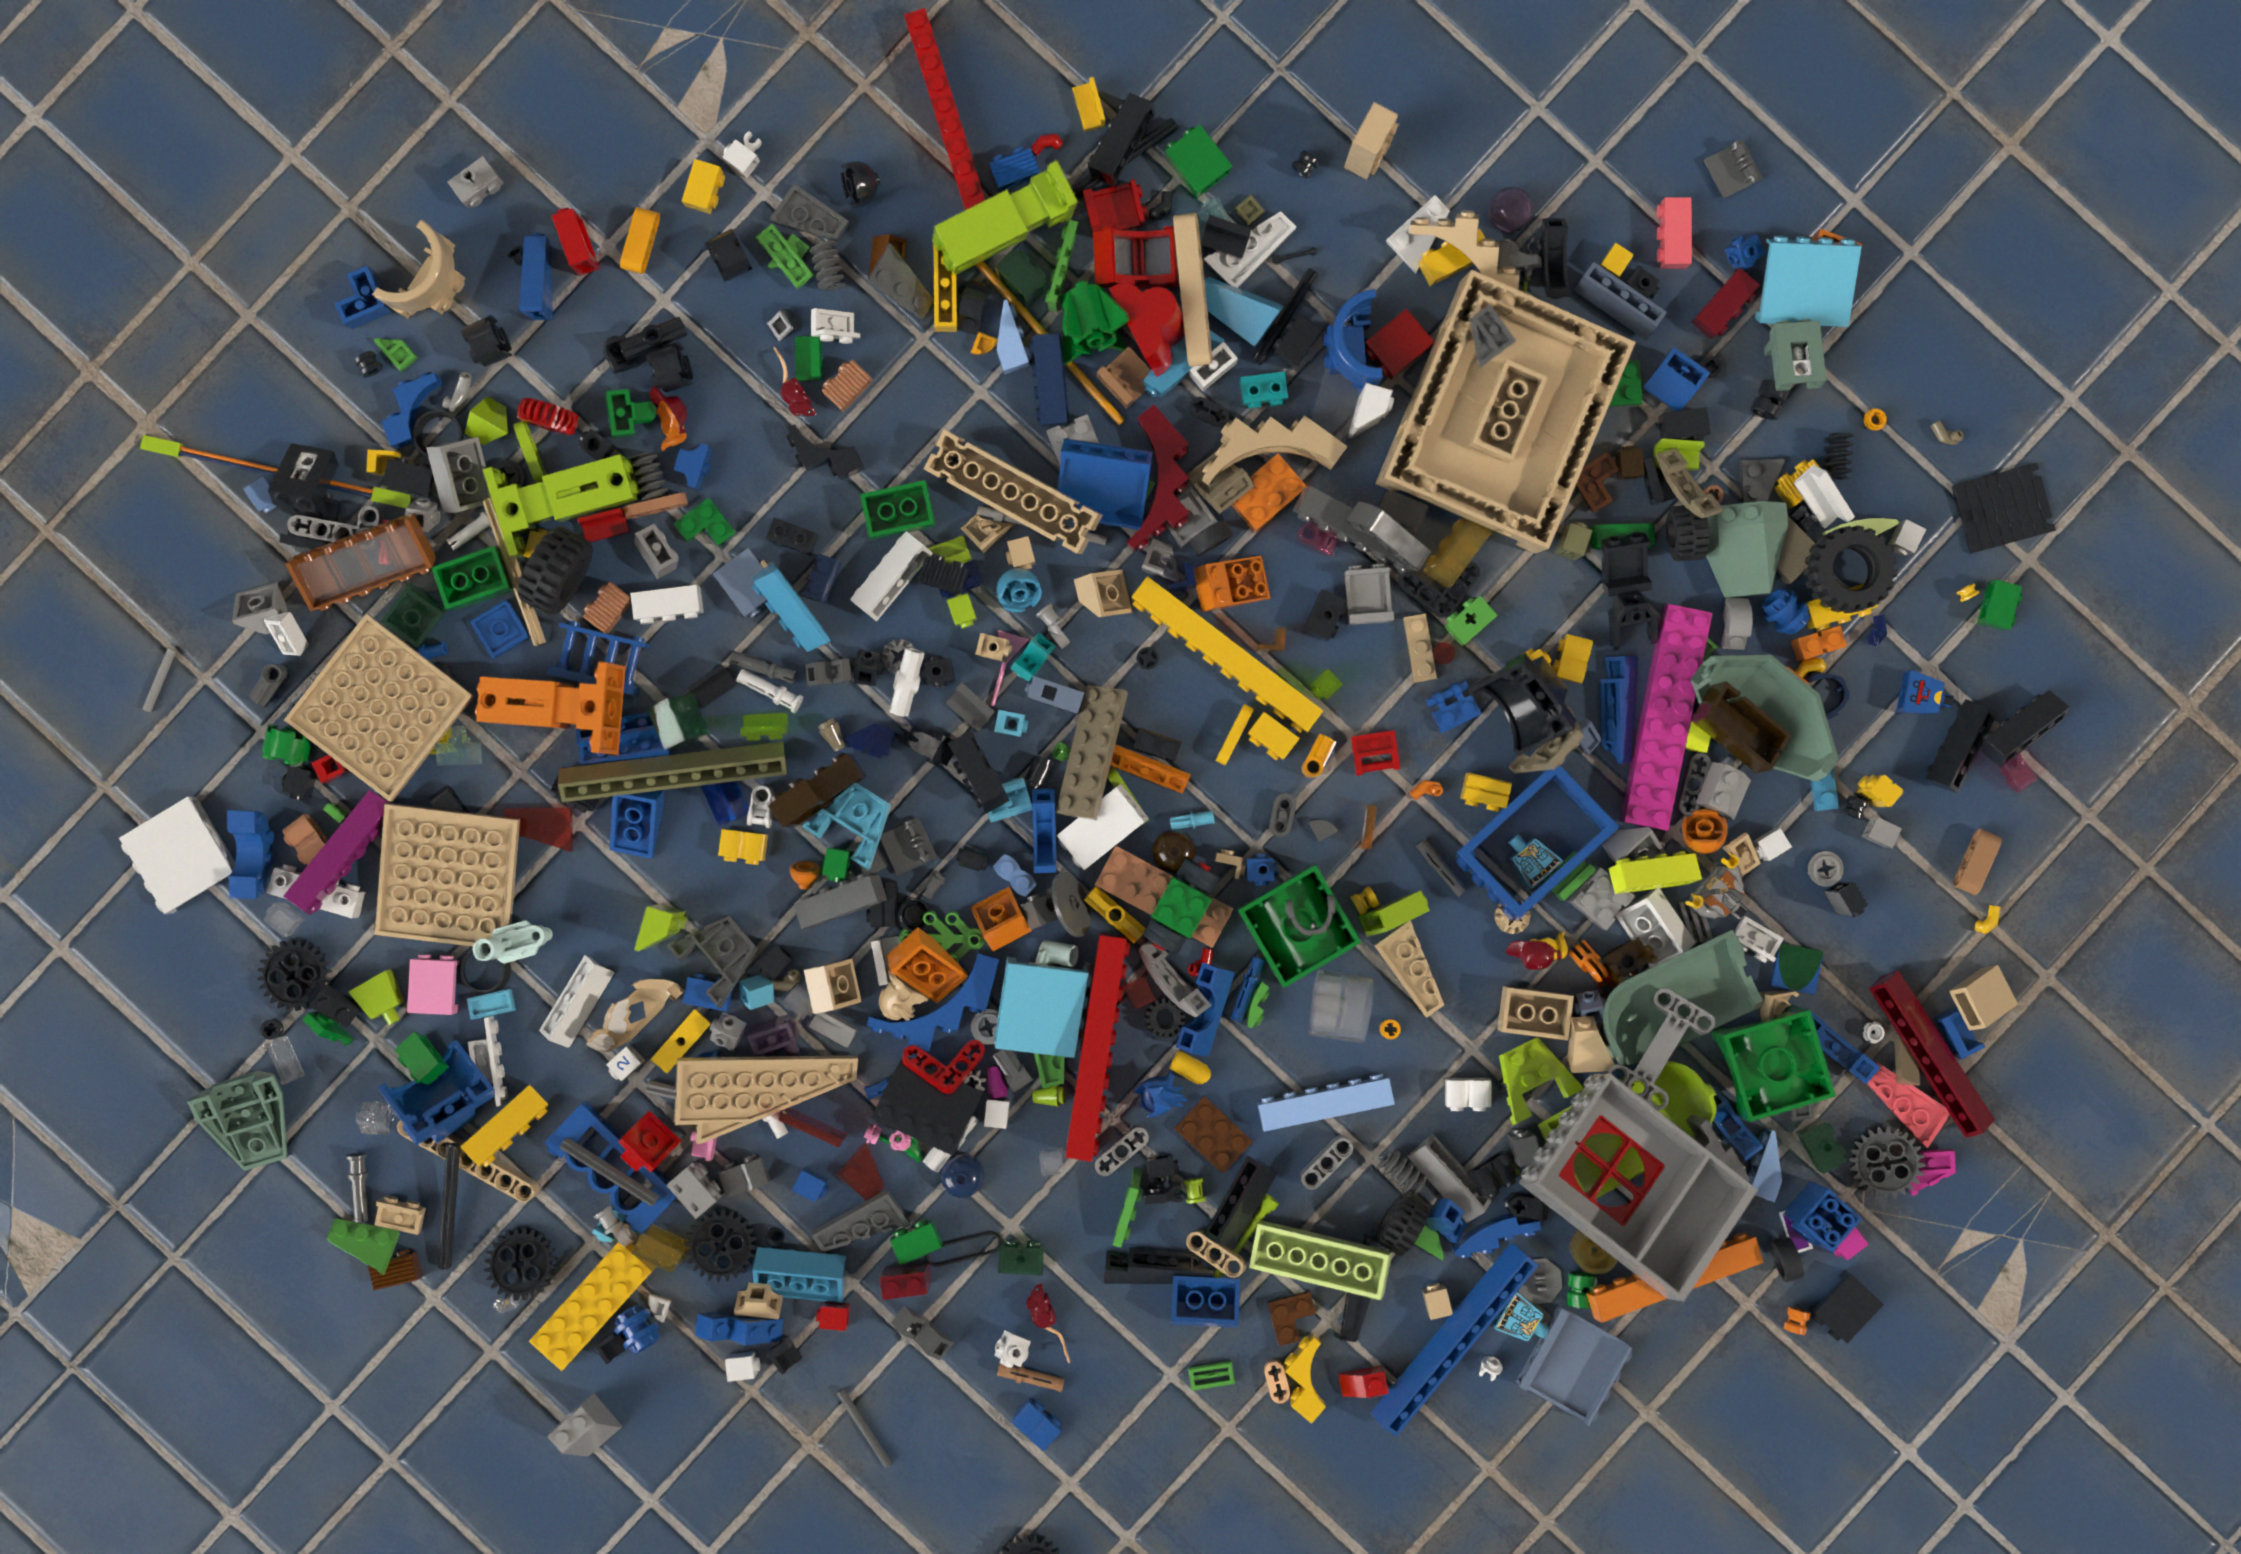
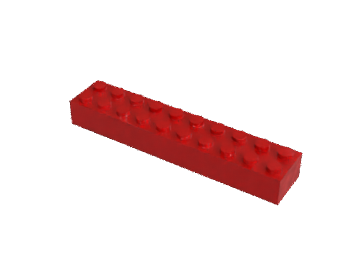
[1065,933,1130,1162]

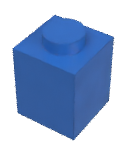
[792,1167,829,1202]

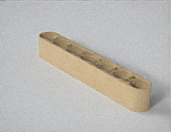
[1173,212,1213,367]
[397,1120,539,1202]

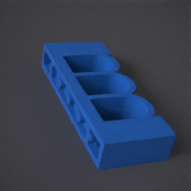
[544,1101,677,1234]

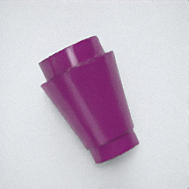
[986,1066,1008,1100]

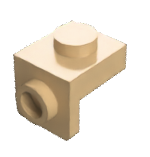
[1214,849,1246,880]

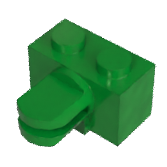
[605,389,657,439]

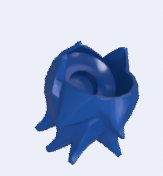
[1133,1070,1187,1117]

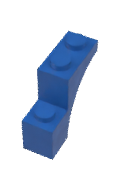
[381,372,443,449]
[1032,789,1057,873]
[695,1312,783,1345]

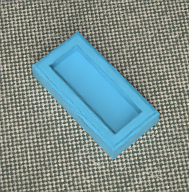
[466,989,516,1020]

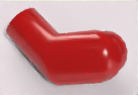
[1188,948,1214,976]

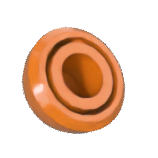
[789,861,821,890]

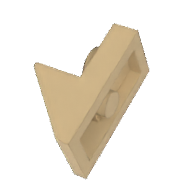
[1722,832,1761,876]

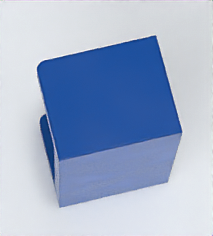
[1934,1006,1985,1059]

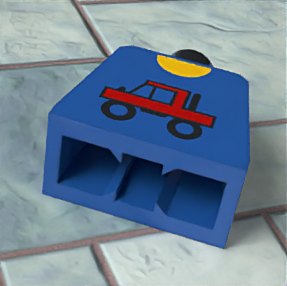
[1896,670,1954,714]

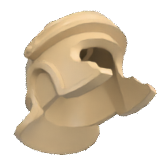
[879,969,928,1021]

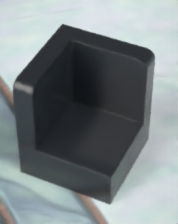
[594,1331,627,1365]
[767,1336,802,1375]

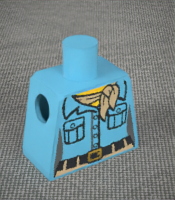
[1508,834,1563,889]
[1491,1291,1549,1341]

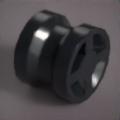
[1291,150,1319,179]
[354,351,383,378]
[1136,647,1159,670]
[1842,795,1870,820]

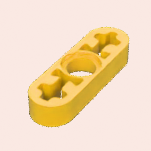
[1215,704,1254,765]

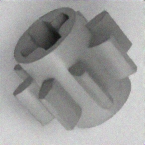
[963,1070,987,1091]

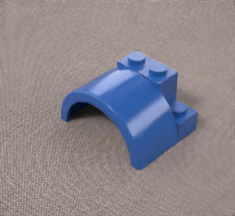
[1322,289,1382,394]
[378,1040,495,1146]

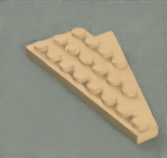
[674,1055,858,1144]

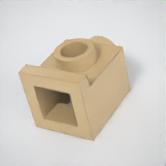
[976,633,1012,663]

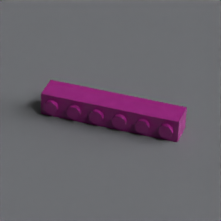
[283,790,389,916]

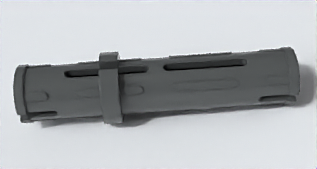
[729,650,797,684]
[1415,837,1468,897]

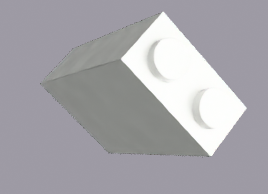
[1056,784,1149,870]

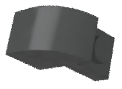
[805,659,852,687]

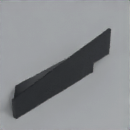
[1339,1234,1386,1342]
[1103,1248,1214,1284]

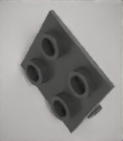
[1703,140,1763,199]
[880,817,937,876]

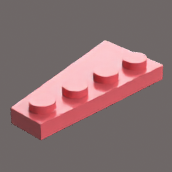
[1867,1061,1950,1148]

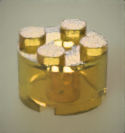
[1569,1230,1618,1274]

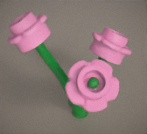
[864,1123,924,1162]

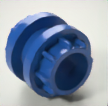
[1762,588,1810,635]
[614,1305,660,1354]

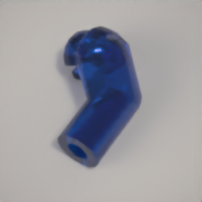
[1867,615,1887,646]

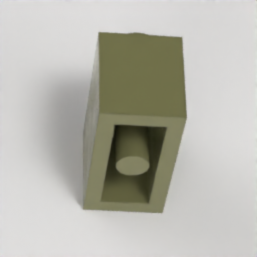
[1554,522,1592,561]

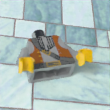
[1686,852,1747,919]

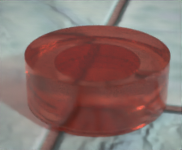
[1432,642,1455,665]

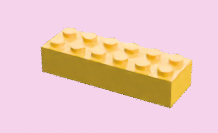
[529,1242,657,1371]

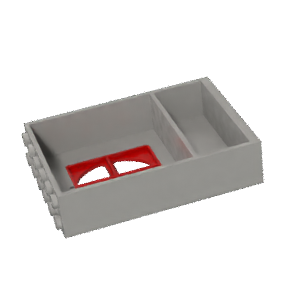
[1519,1074,1758,1302]

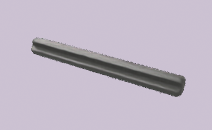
[560,1138,659,1206]

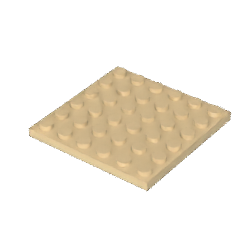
[284,614,474,802]
[375,803,520,949]

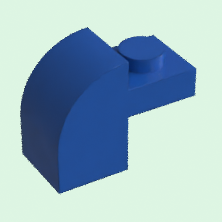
[1426,1199,1467,1243]

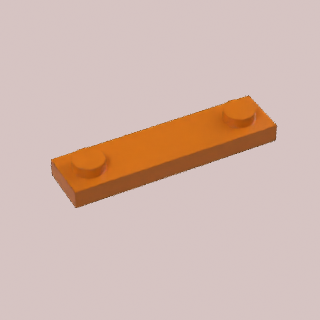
[1110,744,1191,794]

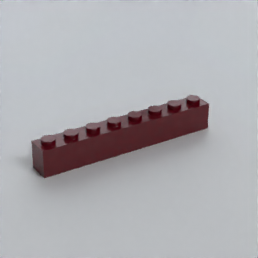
[1869,970,1995,1138]

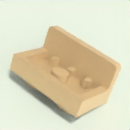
[374,1196,426,1235]

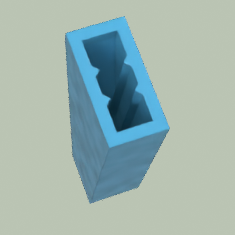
[1204,277,1284,347]
[1143,331,1224,398]

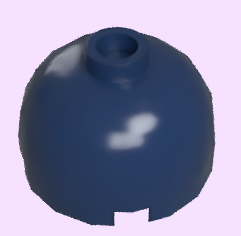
[940,1153,985,1198]

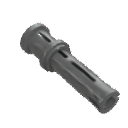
[346,1153,368,1222]

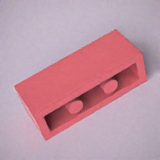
[1656,197,1692,269]

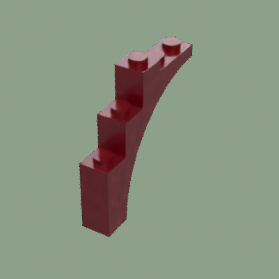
[1127,404,1190,552]

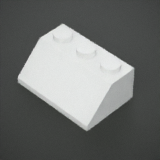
[1347,383,1394,439]
[1615,888,1696,968]

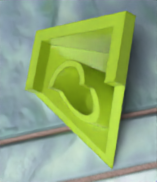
[465,396,508,446]

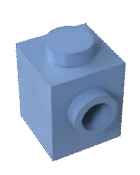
[243,477,277,513]

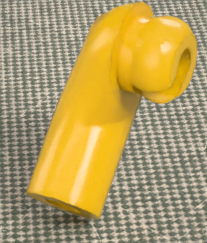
[1795,657,1826,679]
[1975,905,2001,934]

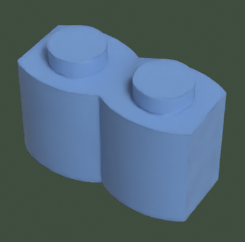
[994,854,1037,897]

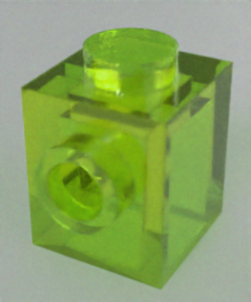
[1310,668,1343,701]

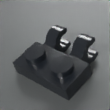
[1144,1181,1183,1204]

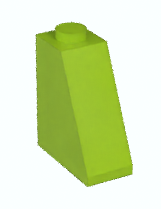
[1358,890,1430,936]

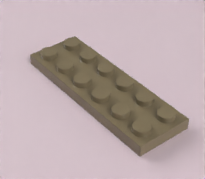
[1055,685,1128,821]

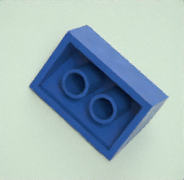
[1170,1276,1240,1328]

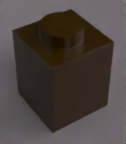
[1616,446,1644,480]

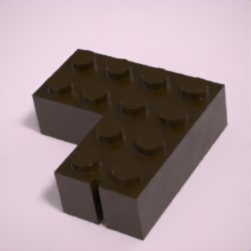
[767,753,867,828]

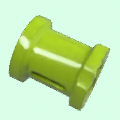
[1184,1177,1206,1203]

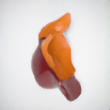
[649,386,687,451]

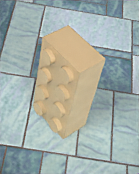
[1344,102,1399,180]

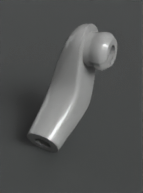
[442,372,472,412]

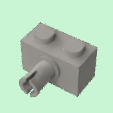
[447,156,504,209]

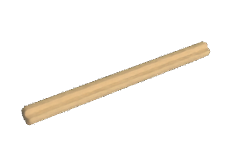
[483,498,546,646]

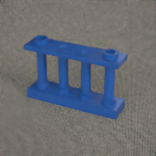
[547,620,650,696]

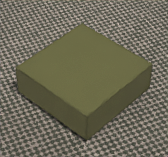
[1234,194,1265,226]

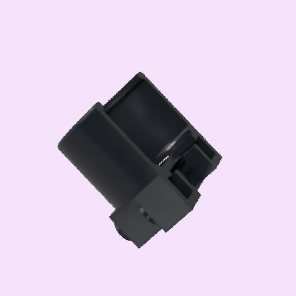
[1468,653,1576,756]

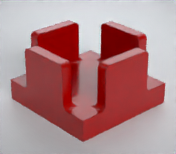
[618,1111,681,1172]

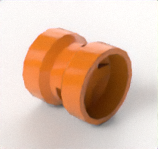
[1783,1306,1811,1335]

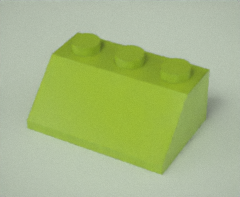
[634,904,687,951]

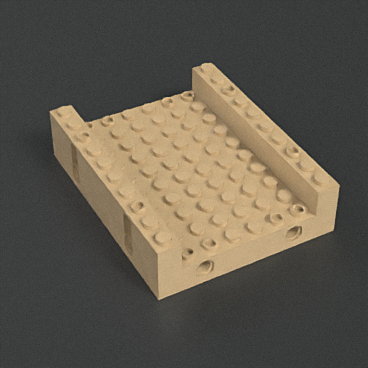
[1375,270,1635,554]

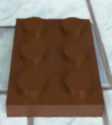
[1174,1096,1253,1174]

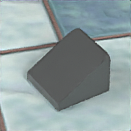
[767,309,801,341]

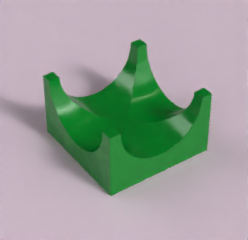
[1710,1005,1836,1122]

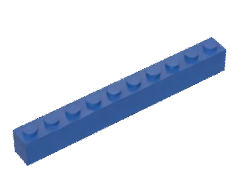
[1370,1242,1539,1437]

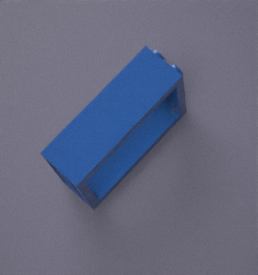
[1456,766,1619,922]

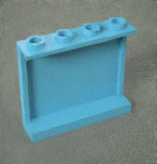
[1755,235,1862,327]
[994,957,1091,1058]

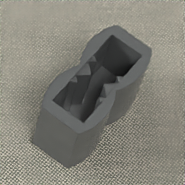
[718,1154,771,1198]

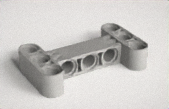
[1608,989,1715,1111]

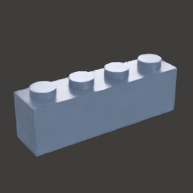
[1574,262,1667,340]

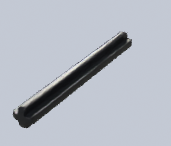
[1252,268,1318,365]

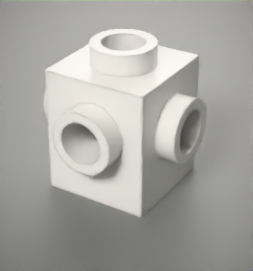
[995,1330,1031,1368]

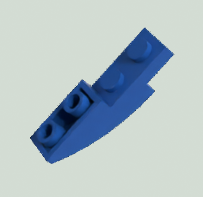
[1452,1213,1542,1258]

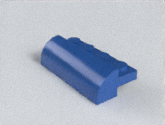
[576,709,671,766]

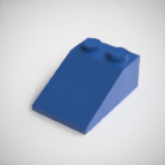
[609,790,665,859]

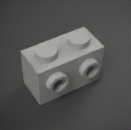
[634,523,679,579]

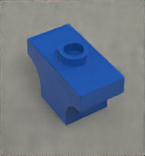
[673,443,712,491]

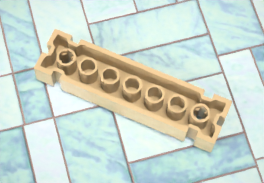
[924,430,1103,554]

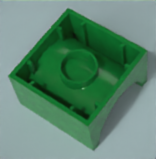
[1236,864,1361,988]

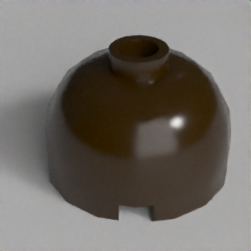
[1152,829,1196,873]

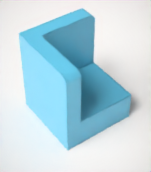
[739,974,774,1010]

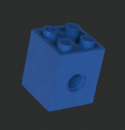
[1783,1181,1862,1253]

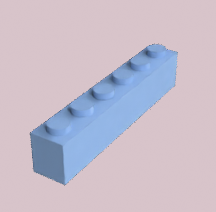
[1257,1073,1395,1131]

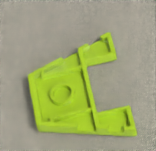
[1499,1037,1584,1125]

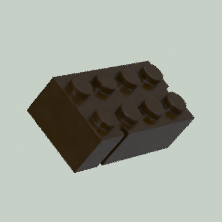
[1691,681,1792,773]

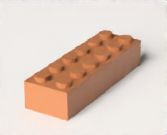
[1095,846,1233,948]

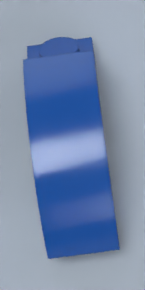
[1712,1086,1763,1161]

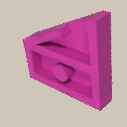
[1909,1149,1956,1196]

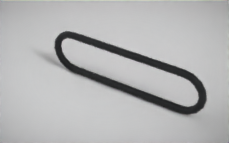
[926,1231,1001,1267]

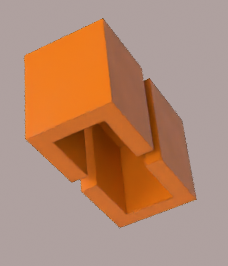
[1791,625,1847,661]

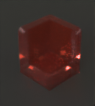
[1124,976,1155,1010]

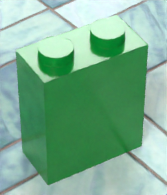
[1165,125,1232,198]

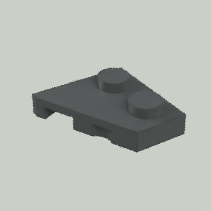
[1470,304,1516,368]

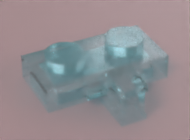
[436,726,482,766]

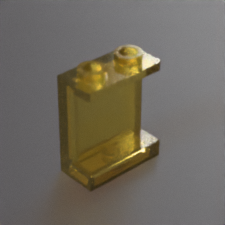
[632,1224,690,1273]

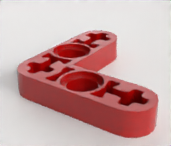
[902,1040,985,1094]

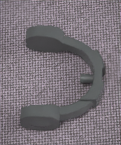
[1286,894,1336,936]

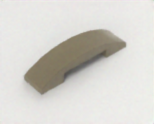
[1656,448,1723,518]

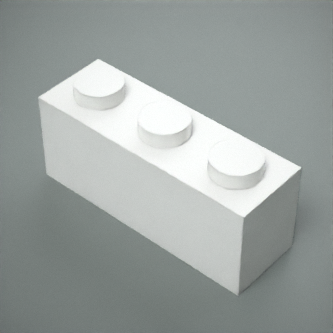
[630,585,704,624]

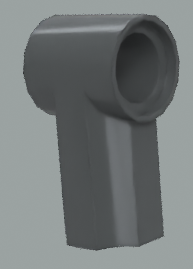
[249,664,289,707]
[992,1049,1033,1092]

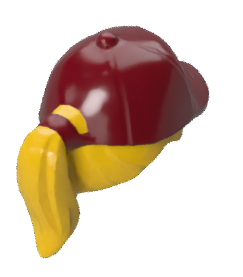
[1506,932,1568,970]

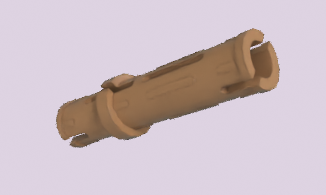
[997,1364,1065,1392]

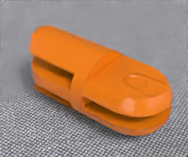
[1568,940,1608,982]

